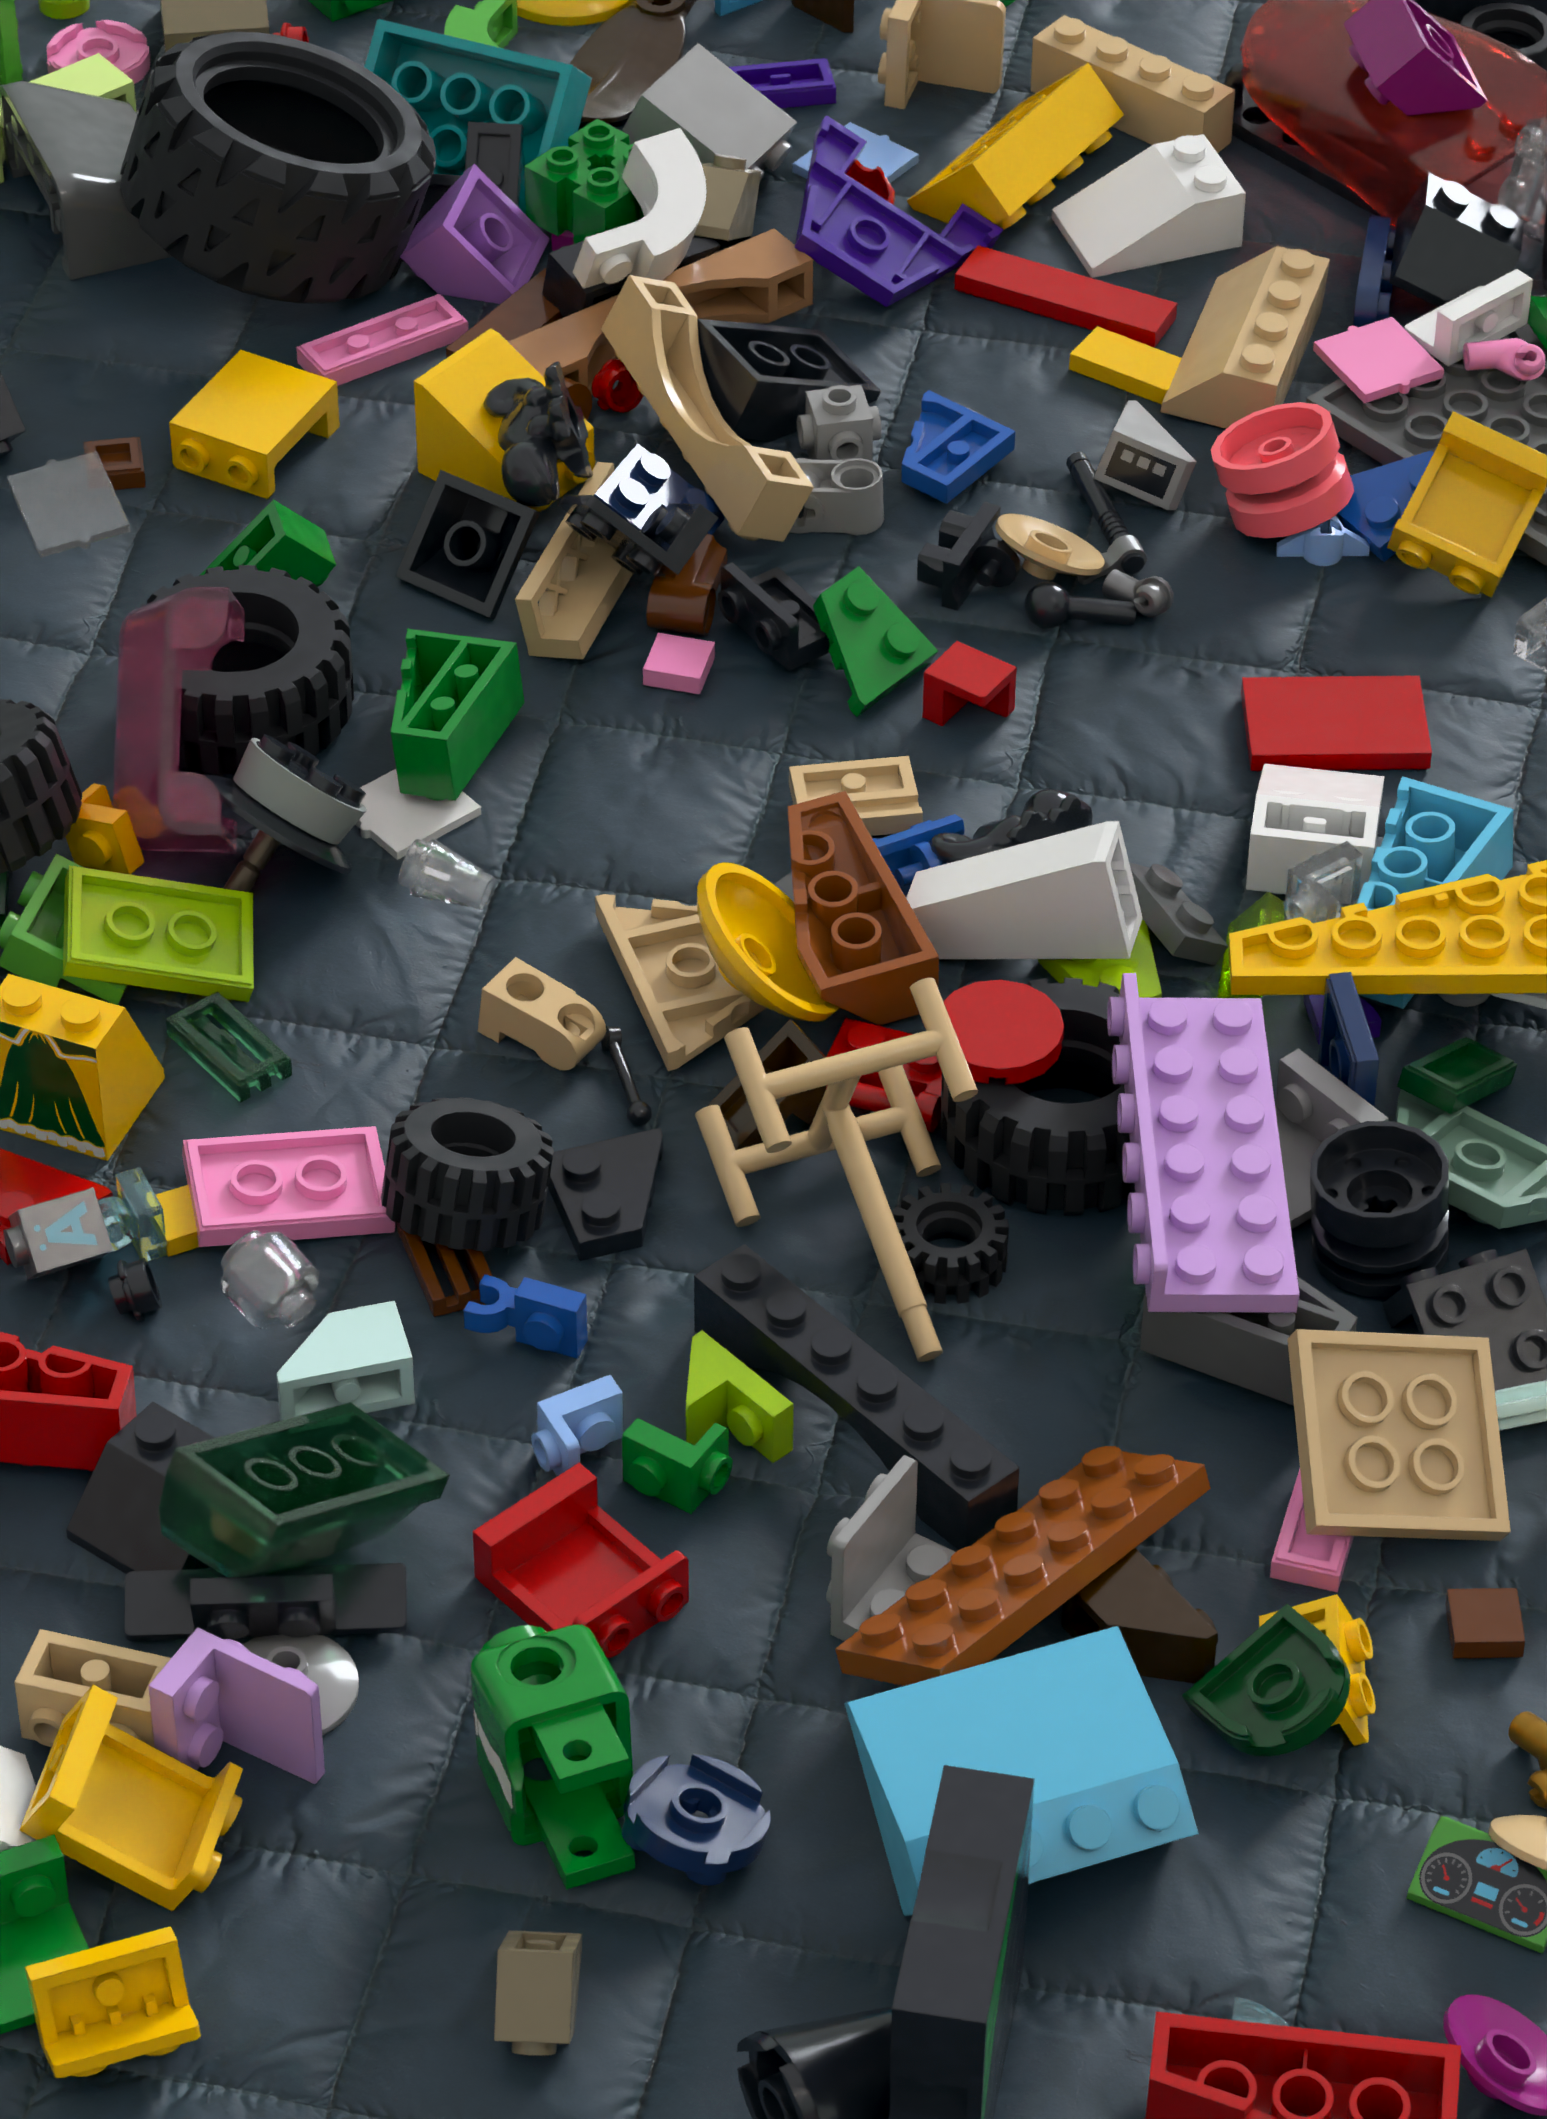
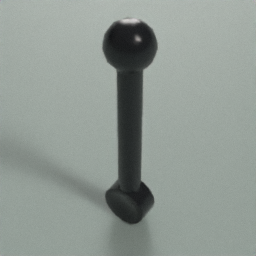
[601,1026,652,1126]

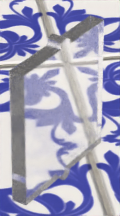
[7,451,130,558]

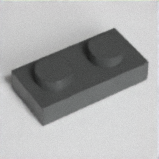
[1129,862,1228,965]

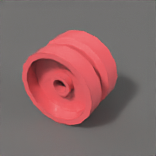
[1211,402,1354,539]

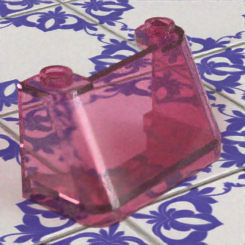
[113,587,245,853]

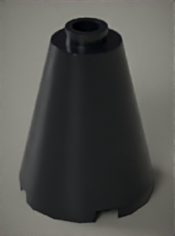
[737,2006,892,2119]

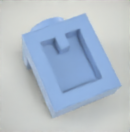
[531,1375,623,1476]

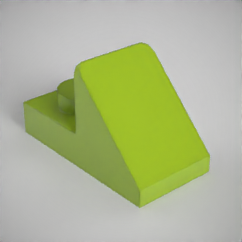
[686,1330,794,1463]

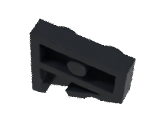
[548,1128,663,1261]

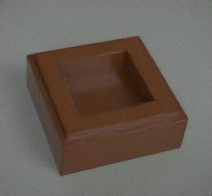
[83,437,146,493]
[1445,1588,1525,1658]

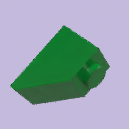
[199,499,336,587]

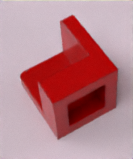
[922,641,1017,726]

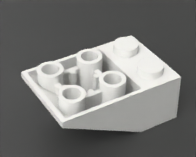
[1246,764,1384,902]

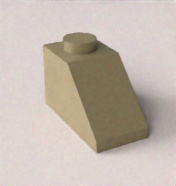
[694,154,761,241]
[494,1931,583,2055]

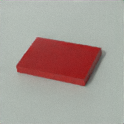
[1241,676,1432,771]

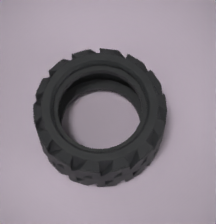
[120,32,436,303]

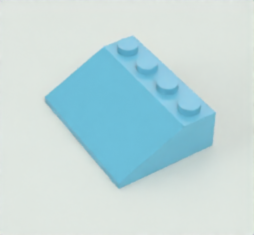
[845,1626,1199,1916]

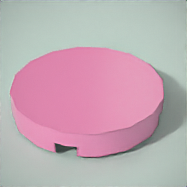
[47,20,150,84]

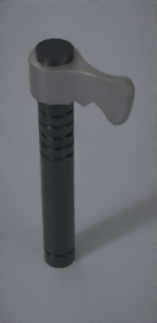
[1066,452,1147,585]

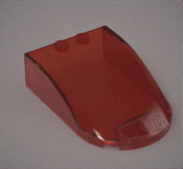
[1240,0,1547,228]

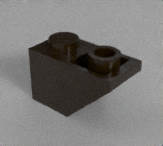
[1062,1548,1218,1684]

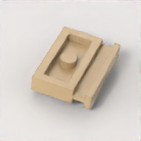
[789,756,923,836]

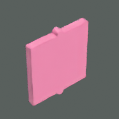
[1313,317,1444,404]

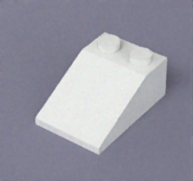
[1052,134,1246,278]

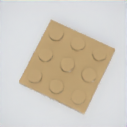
[1287,1329,1511,1541]

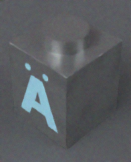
[4,1187,113,1279]

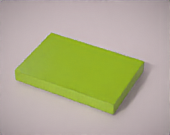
[63,865,254,1002]

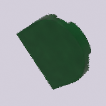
[1182,1604,1350,1756]

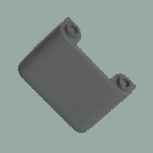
[0,81,172,280]

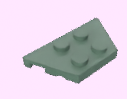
[1395,1089,1547,1229]

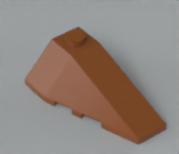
[788,791,939,1026]

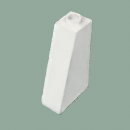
[906,821,1143,959]

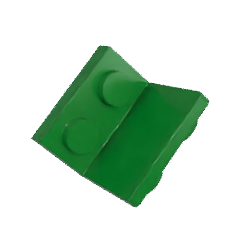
[0,1835,89,2034]

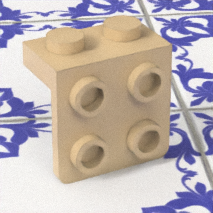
[878,0,1006,109]

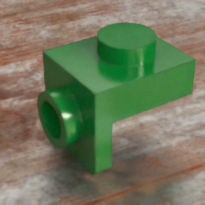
[622,1418,733,1514]

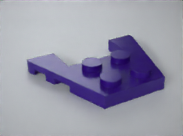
[794,115,1003,307]

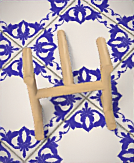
[695,978,978,1362]

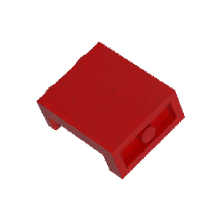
[473,1463,689,1658]

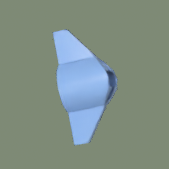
[1276,516,1370,566]

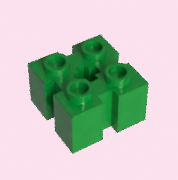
[524,119,644,244]

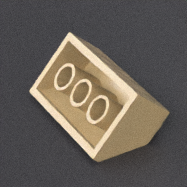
[1161,246,1330,429]

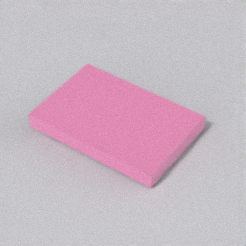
[182,1126,395,1247]

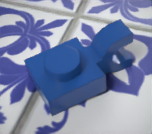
[464,1274,588,1359]

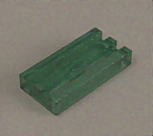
[166,991,292,1103]

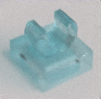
[98,1167,167,1262]

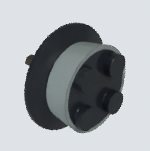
[202,734,367,892]

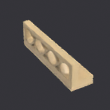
[515,462,632,660]

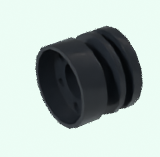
[1310,1121,1449,1297]

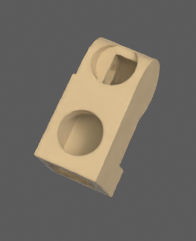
[478,957,606,1070]

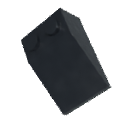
[698,319,881,441]

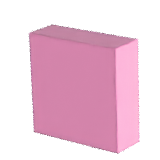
[643,633,715,694]

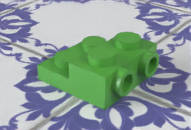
[0,854,128,1005]

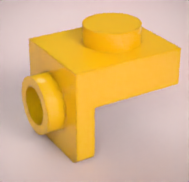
[65,783,145,875]

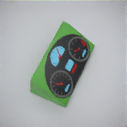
[1407,1816,1547,1954]

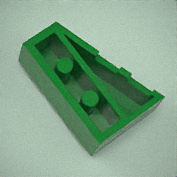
[391,628,525,801]

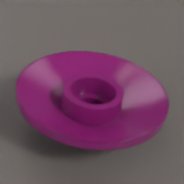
[1443,1994,1547,2116]

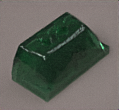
[159,1402,450,1577]

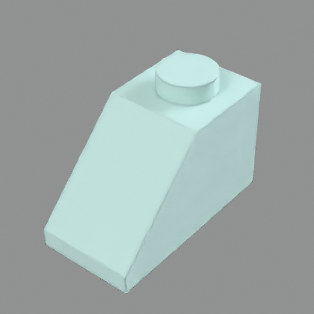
[276,1300,415,1429]

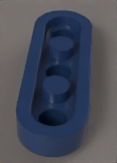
[1353,215,1396,327]

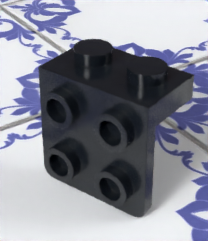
[1382,1249,1547,1391]

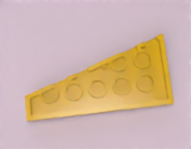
[1228,860,1547,996]

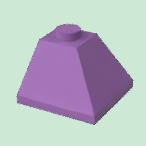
[400,164,550,304]

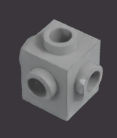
[797,385,881,461]

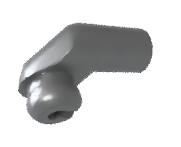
[1102,569,1173,618]

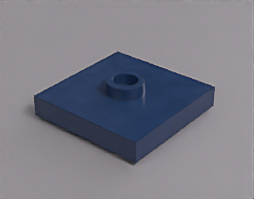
[1318,972,1380,1107]

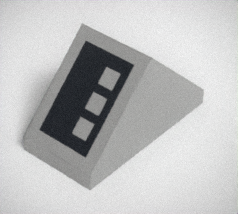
[1093,400,1196,510]

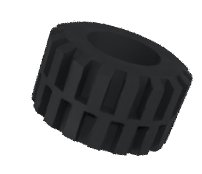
[381,1097,554,1251]

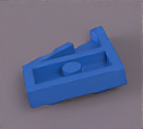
[901,390,1015,504]
[1335,450,1434,562]

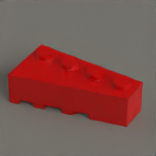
[0,1332,137,1471]
[1145,2011,1461,2119]

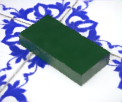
[1397,1037,1518,1114]

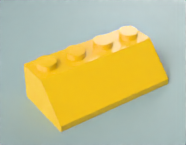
[907,63,1124,230]

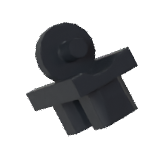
[917,502,1021,611]

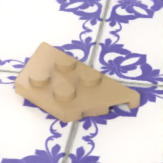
[595,894,766,1071]

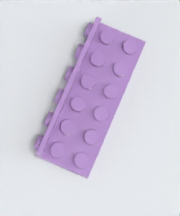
[1107,973,1299,1313]

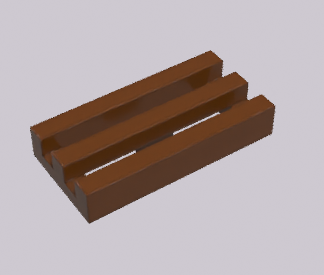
[396,1222,492,1317]

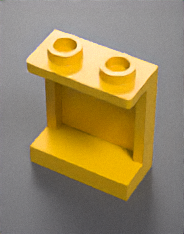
[169,350,340,499]
[1387,411,1547,597]
[19,1685,243,1911]

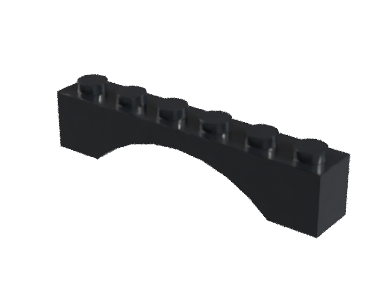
[694,1244,1019,1550]

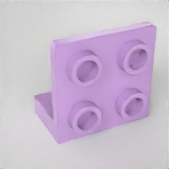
[148,1628,325,1784]

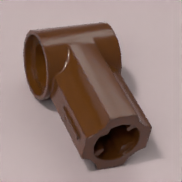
[646,534,727,636]

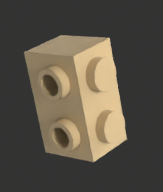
[14,1629,171,1748]

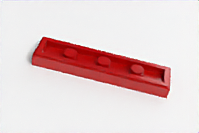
[954,245,1177,348]

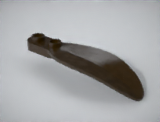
[570,0,697,123]

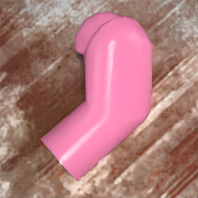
[1463,338,1545,381]

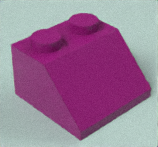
[1343,0,1488,116]

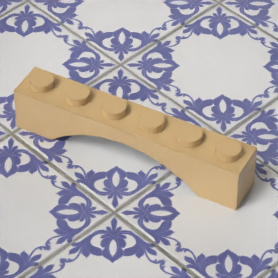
[601,275,814,542]

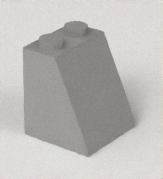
[622,43,797,181]

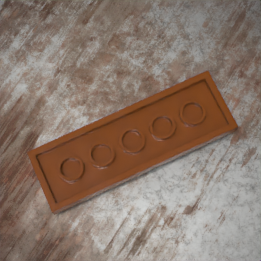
[835,1446,1211,1686]

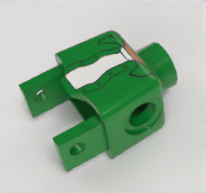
[470,1624,635,1890]

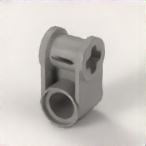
[789,458,884,535]

